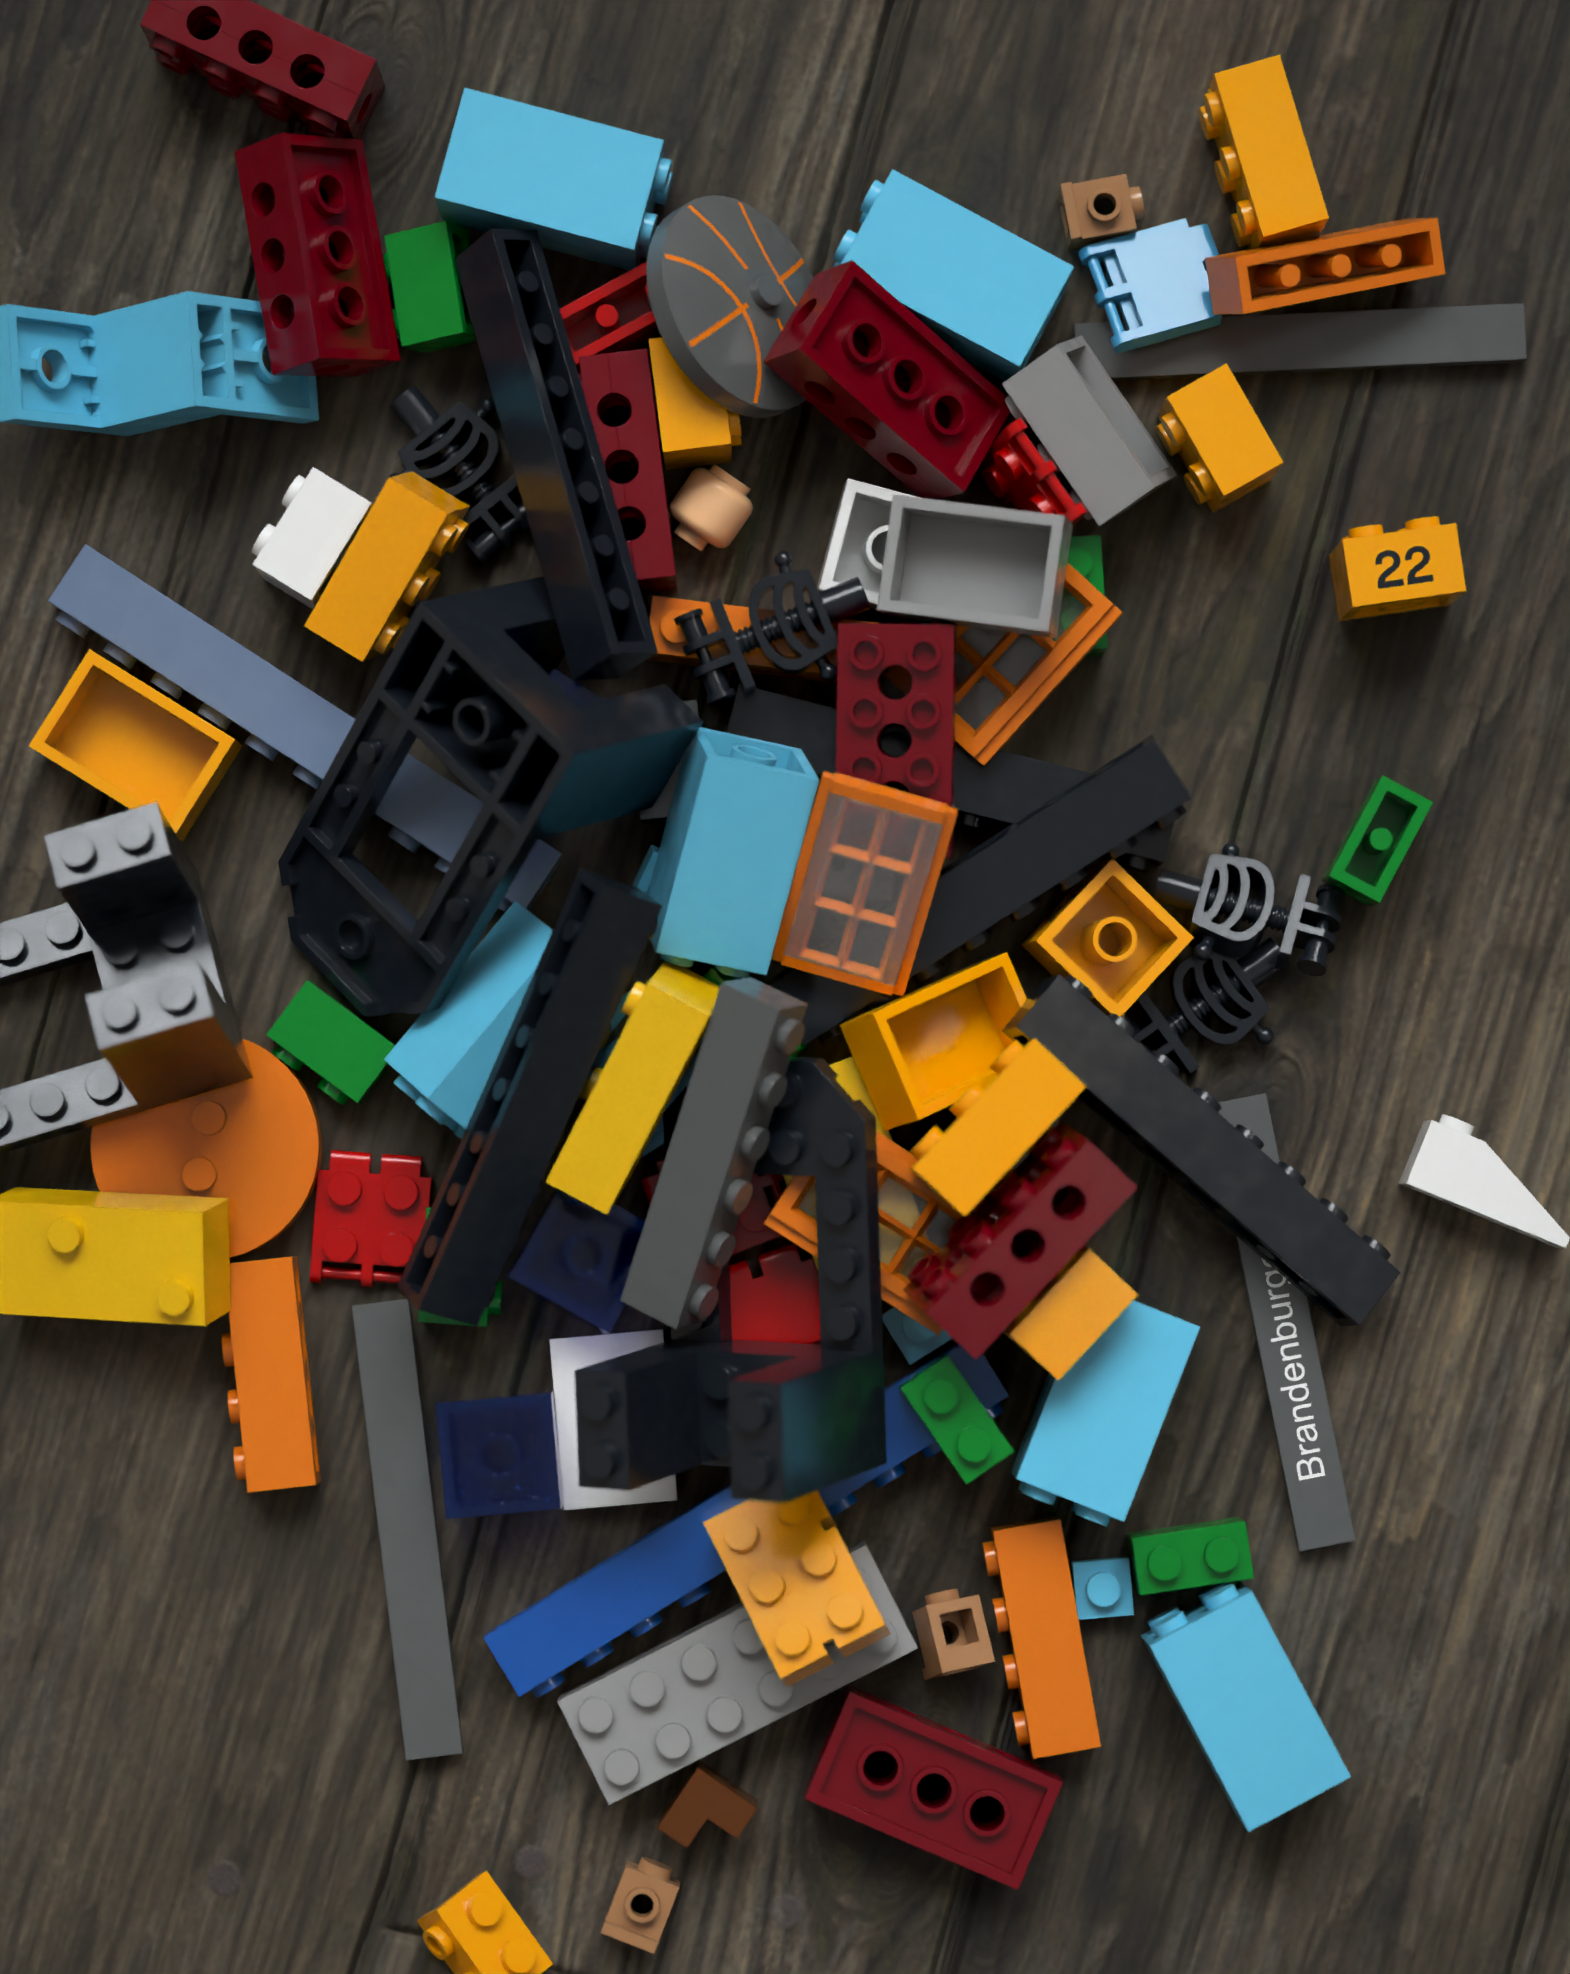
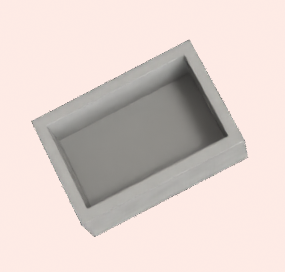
[1002,335,1177,526]
[877,495,1073,638]

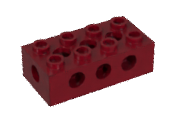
[140,0,386,139]
[235,133,401,377]
[763,260,1010,500]
[578,349,678,595]
[834,623,957,857]
[903,1121,1138,1359]
[804,1685,1063,1890]

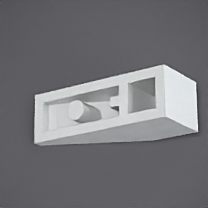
[1399,1114,1570,1248]

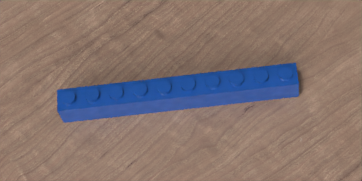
[483,1343,1009,1698]

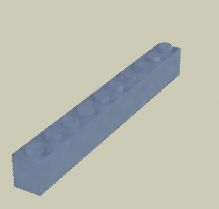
[48,544,564,913]

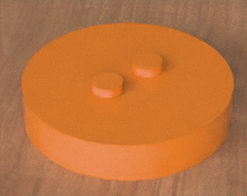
[90,1039,323,1258]

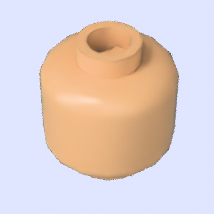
[669,464,753,551]

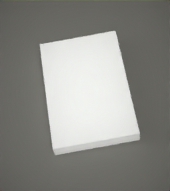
[549,1329,678,1510]

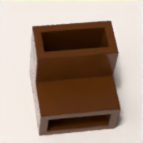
[657,1760,758,1848]

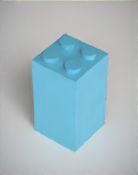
[435,87,674,271]
[833,169,1074,382]
[647,727,819,978]
[384,901,629,1139]
[1010,1300,1200,1527]
[1140,1582,1351,1832]

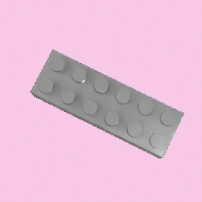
[557,1540,918,1805]

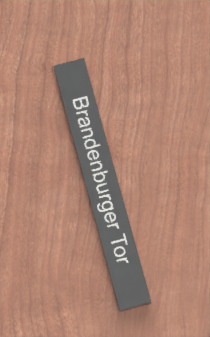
[1218,1093,1356,1552]

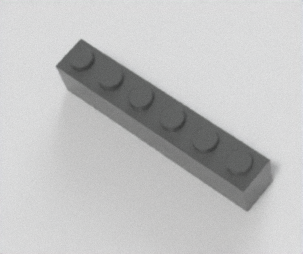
[620,977,808,1329]

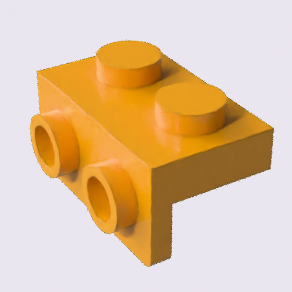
[417,1871,553,1974]

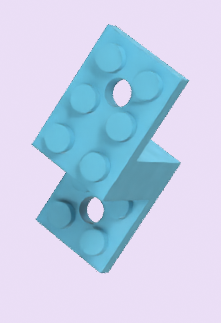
[0,291,319,436]

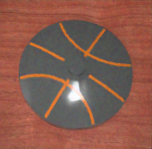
[646,195,813,418]

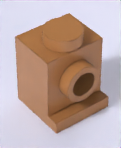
[1057,174,1145,250]
[912,1589,995,1680]
[601,1857,680,1954]

